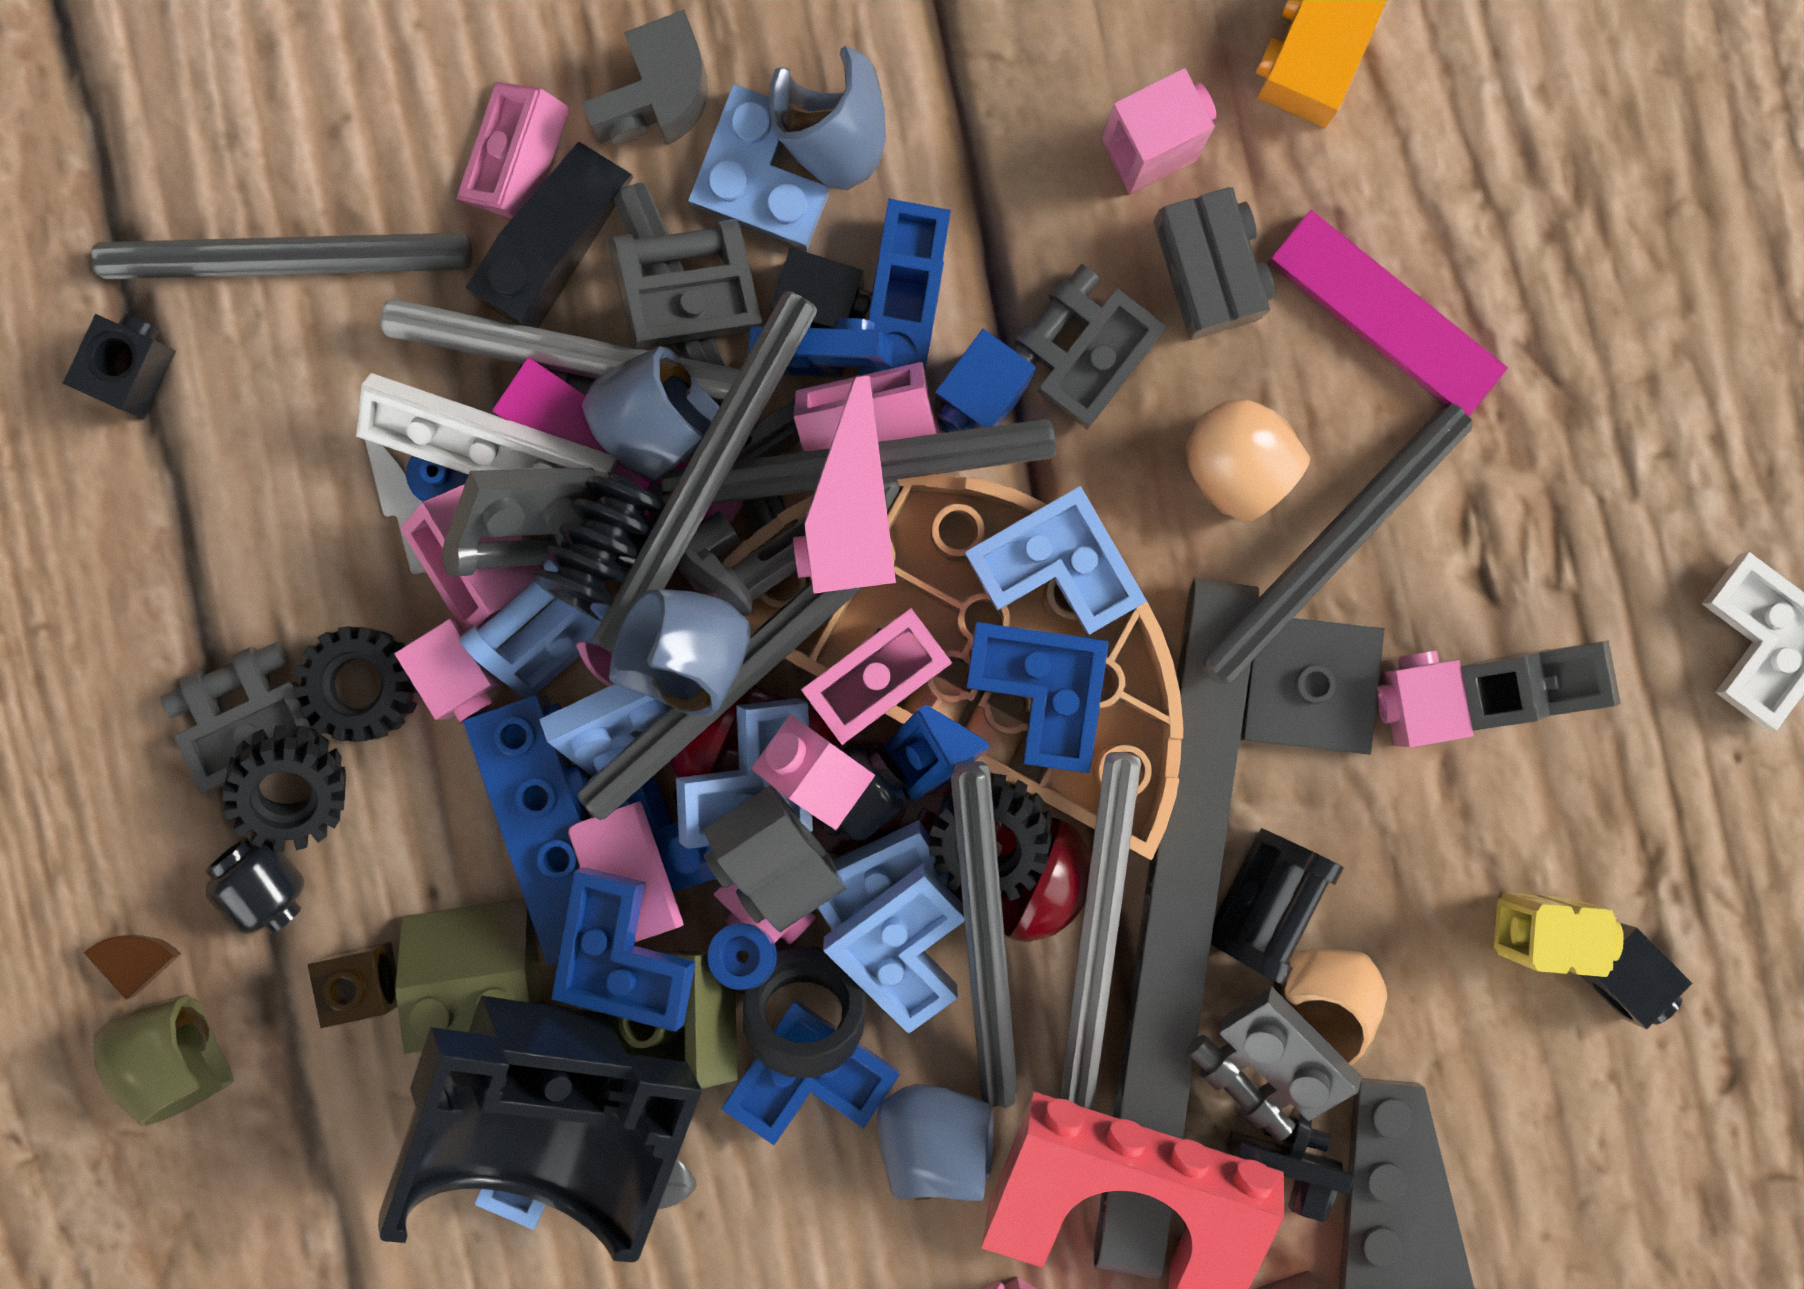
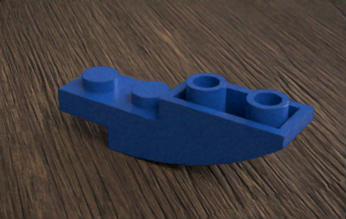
[857,198,951,376]

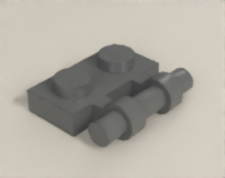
[1014,264,1167,430]
[160,642,322,794]
[1187,986,1361,1142]

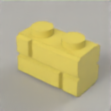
[1494,892,1623,977]

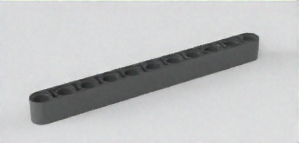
[1094,577,1259,1279]

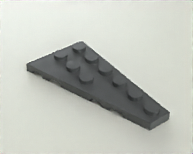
[1339,1078,1475,1289]

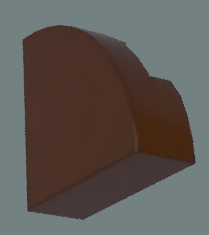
[84,934,181,1000]

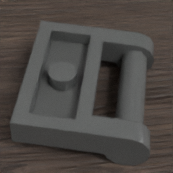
[609,219,762,349]
[442,468,596,577]

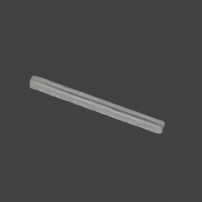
[380,299,741,404]
[1060,752,1141,1110]

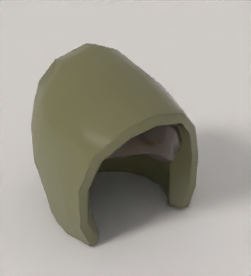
[93,994,234,1126]

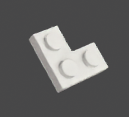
[1702,552,1804,731]

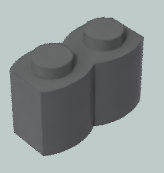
[703,785,847,932]

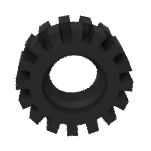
[293,626,418,742]
[222,725,346,852]
[929,774,1053,901]

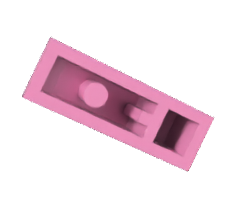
[793,375,896,593]

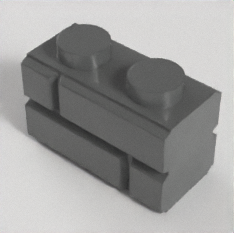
[1153,187,1275,340]

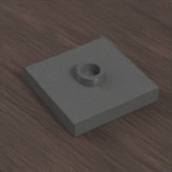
[1241,618,1385,755]

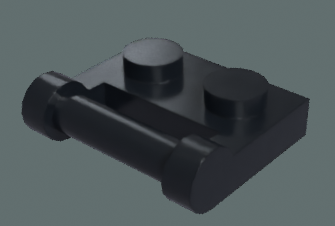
[1211,828,1344,985]

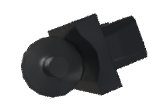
[1226,1108,1354,1222]

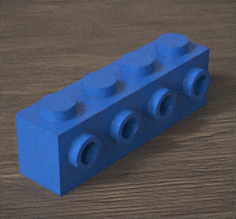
[463,695,590,966]

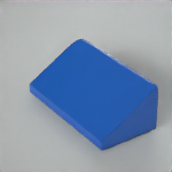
[882,705,990,802]

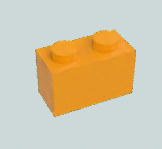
[1255,0,1387,128]

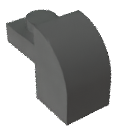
[582,10,708,144]
[1461,640,1621,731]

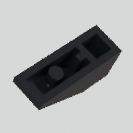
[465,142,633,328]

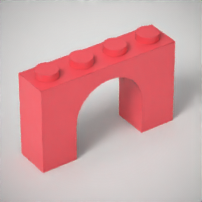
[981,1091,1284,1289]

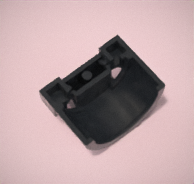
[378,995,702,1263]

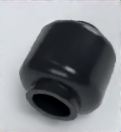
[813,744,909,840]
[206,837,304,934]

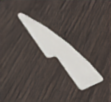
[365,440,426,574]

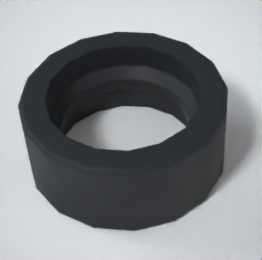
[743,946,865,1078]

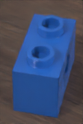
[934,328,1036,433]

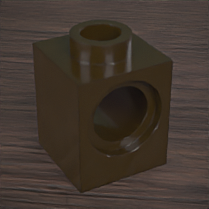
[307,942,398,1029]

